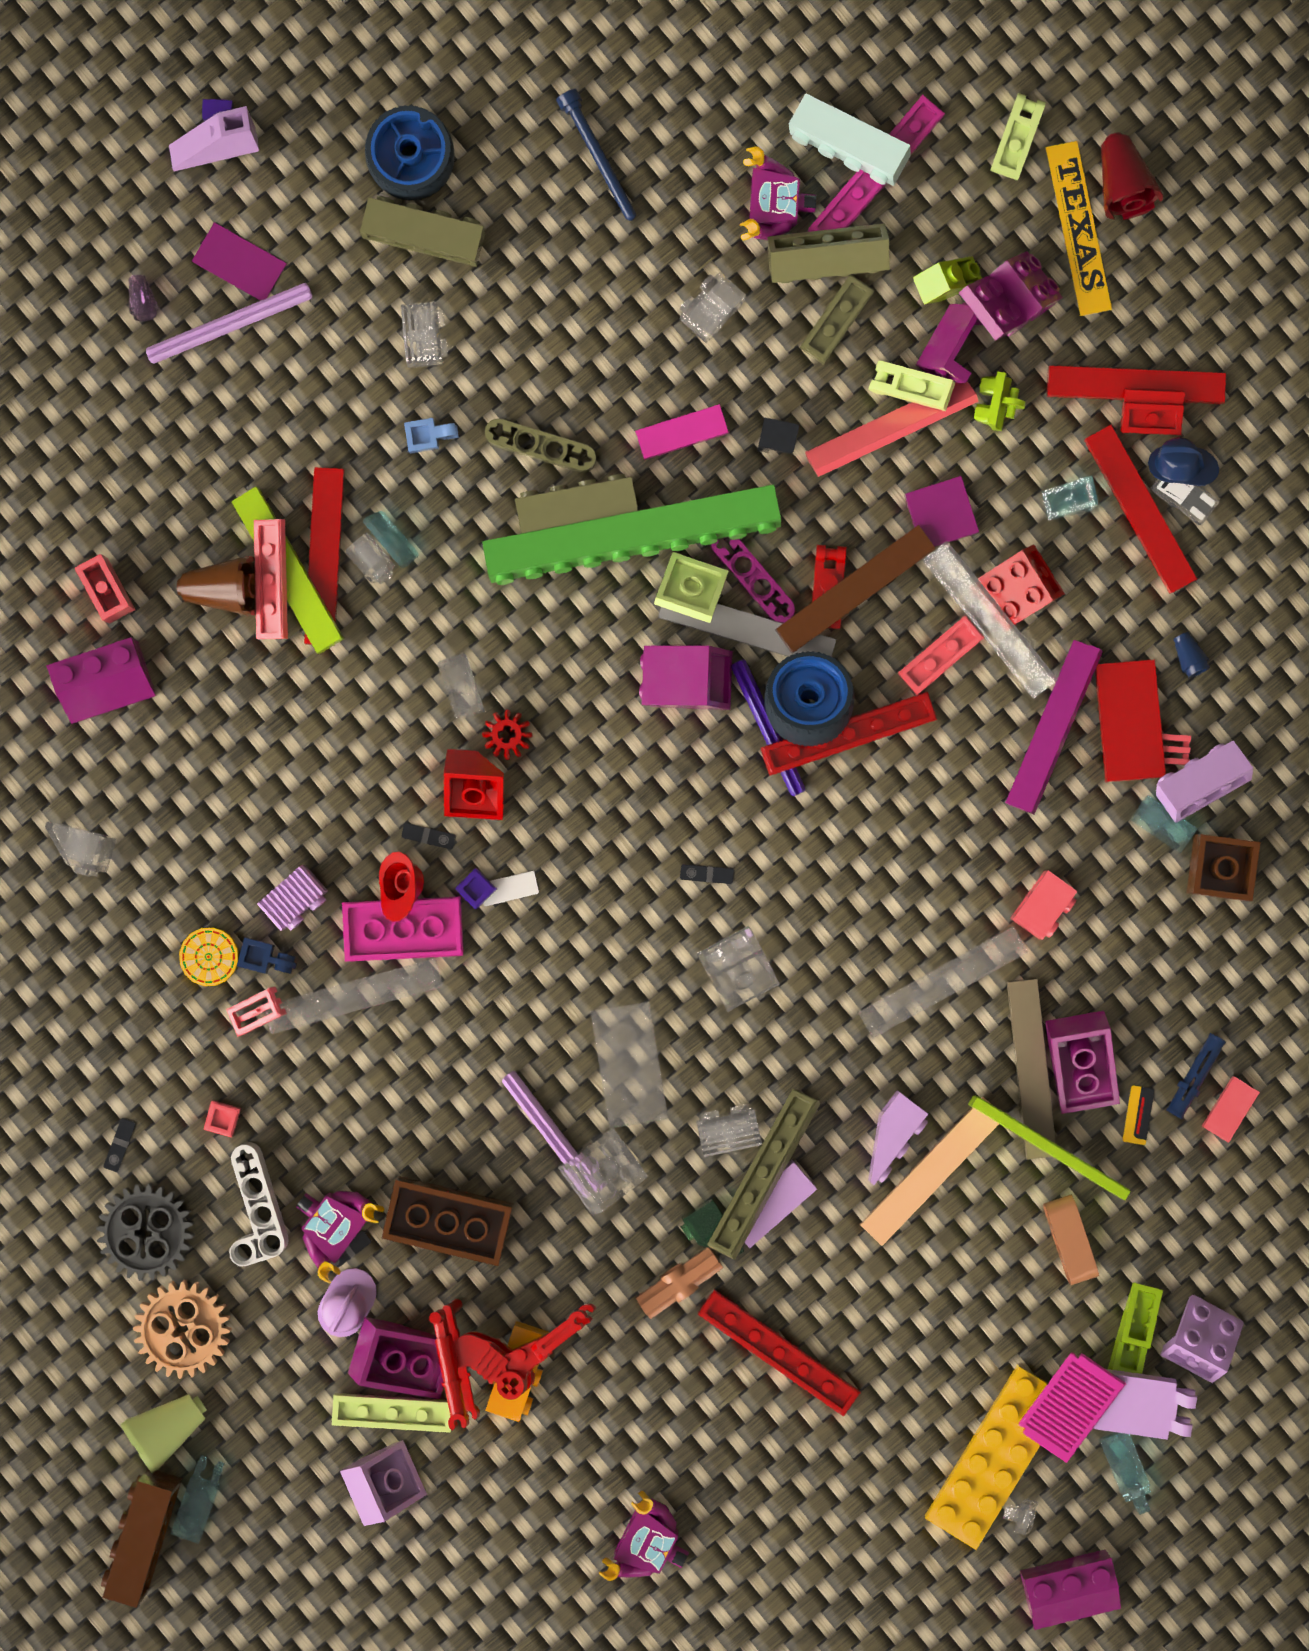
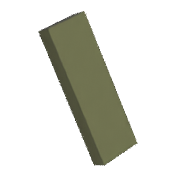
[800,275,875,365]

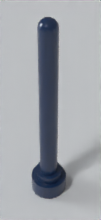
[556,88,636,221]

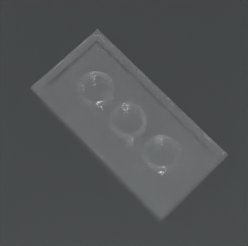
[590,1001,668,1129]

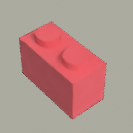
[75,554,135,624]
[1010,870,1077,940]

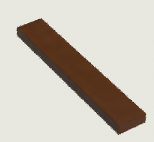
[775,525,936,653]

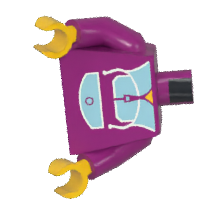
[740,146,816,241]
[296,1191,384,1283]
[599,1491,689,1581]

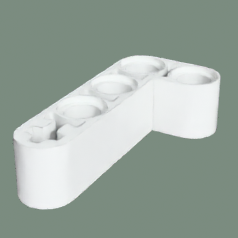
[229,1142,289,1266]

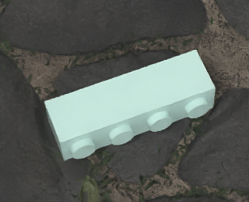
[789,94,911,186]

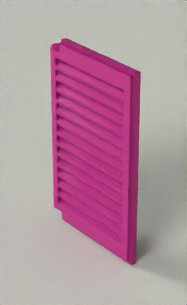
[1018,1352,1126,1463]

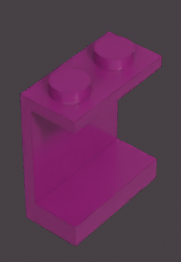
[916,302,983,383]

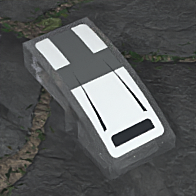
[1150,479,1220,525]

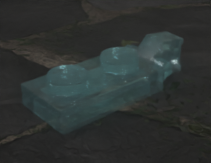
[1099,1432,1151,1515]

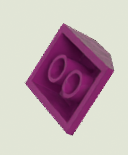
[1045,1011,1120,1114]
[348,1317,443,1399]

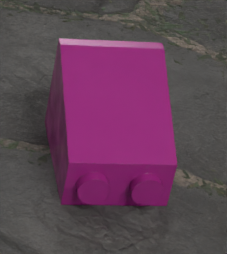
[639,646,733,710]

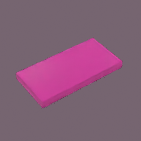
[342,897,464,962]

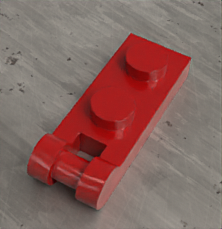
[812,544,846,630]

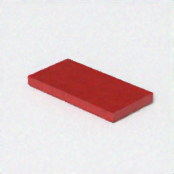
[1095,659,1166,783]

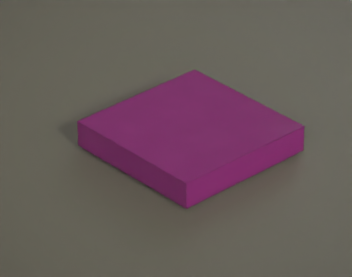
[904,476,979,547]

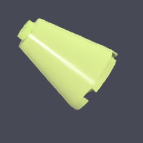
[121,1394,207,1473]

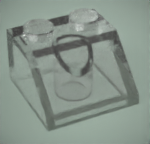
[45,822,117,876]
[697,926,780,1012]

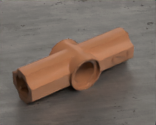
[636,1246,723,1319]

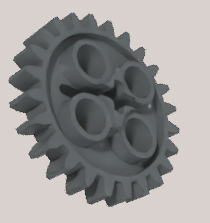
[96,1183,195,1281]

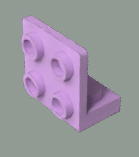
[1160,1295,1244,1383]

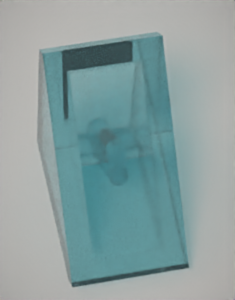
[1042,476,1099,520]

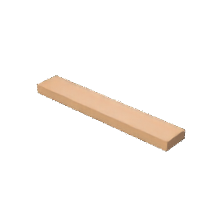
[860,1096,999,1246]

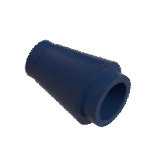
[1173,632,1210,678]

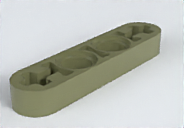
[485,419,596,473]

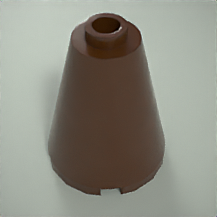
[177,556,256,616]

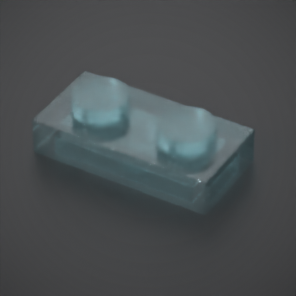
[1130,795,1198,853]

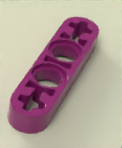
[711,539,795,623]

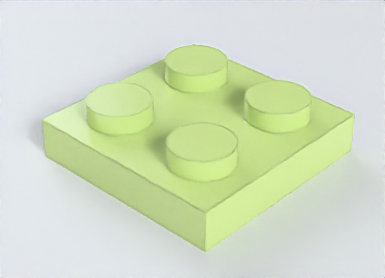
[654,552,729,623]

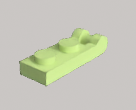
[990,93,1046,181]
[868,361,955,411]

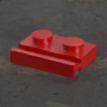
[1120,388,1185,435]

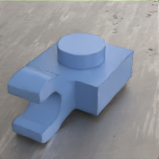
[404,418,459,454]

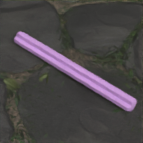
[146,283,312,364]

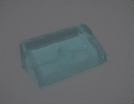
[363,511,419,569]

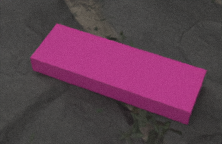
[635,404,729,460]

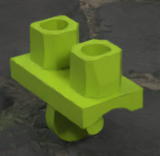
[974,372,1026,431]

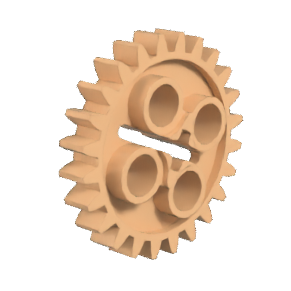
[133,1280,232,1379]

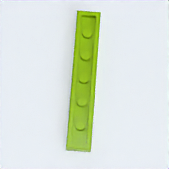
[231,486,344,654]
[968,1095,1130,1200]

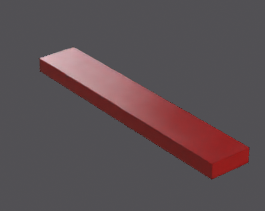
[1047,366,1226,404]
[1084,425,1197,594]
[304,467,345,646]
[760,692,937,776]
[697,1289,861,1417]

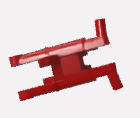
[429,1299,596,1430]

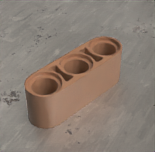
[1043,1194,1099,1286]

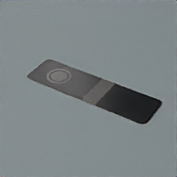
[401,823,456,850]
[680,864,734,884]
[103,1118,136,1172]
[329,1230,371,1274]

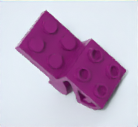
[959,251,1063,341]

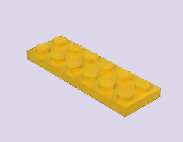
[925,1364,1048,1550]

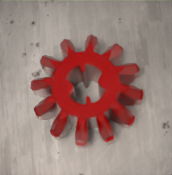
[482,710,533,760]

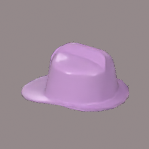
[318,1268,376,1337]

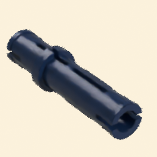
[1166,1033,1226,1119]

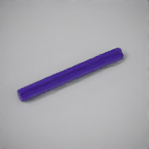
[731,659,805,796]

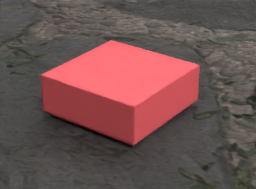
[203,1100,241,1138]

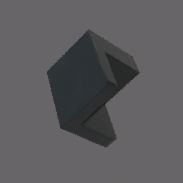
[757,417,799,454]

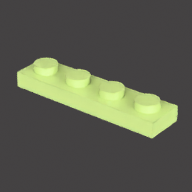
[332,1393,451,1433]

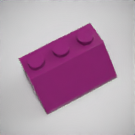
[46,637,156,724]
[1020,1549,1121,1630]

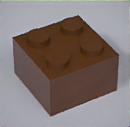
[1186,834,1260,901]

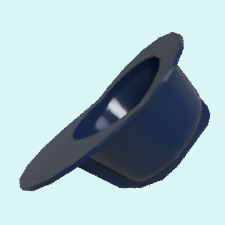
[1148,437,1220,486]

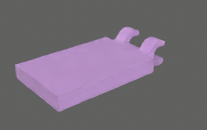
[1093,1369,1197,1440]

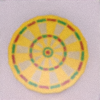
[179,927,239,986]

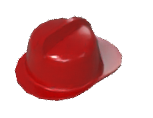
[379,852,424,922]

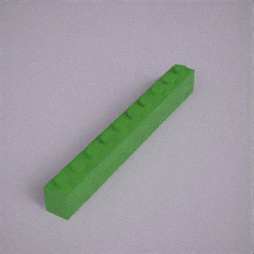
[482,485,781,585]

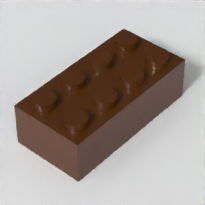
[382,1176,514,1266]
[101,1469,183,1608]

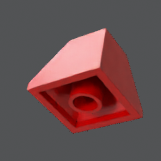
[444,749,504,820]

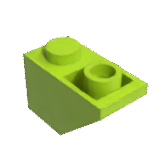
[913,256,982,305]

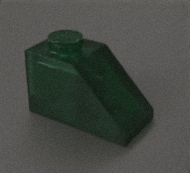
[680,1197,744,1254]

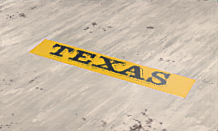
[1046,141,1112,316]

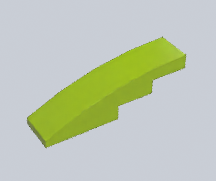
[1108,1283,1163,1374]

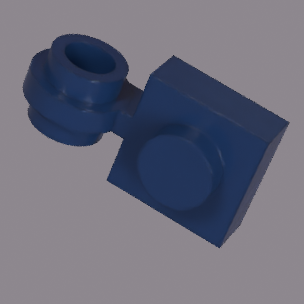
[237,938,297,974]

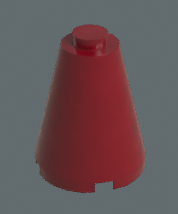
[1101,132,1163,220]

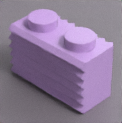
[257,865,328,931]

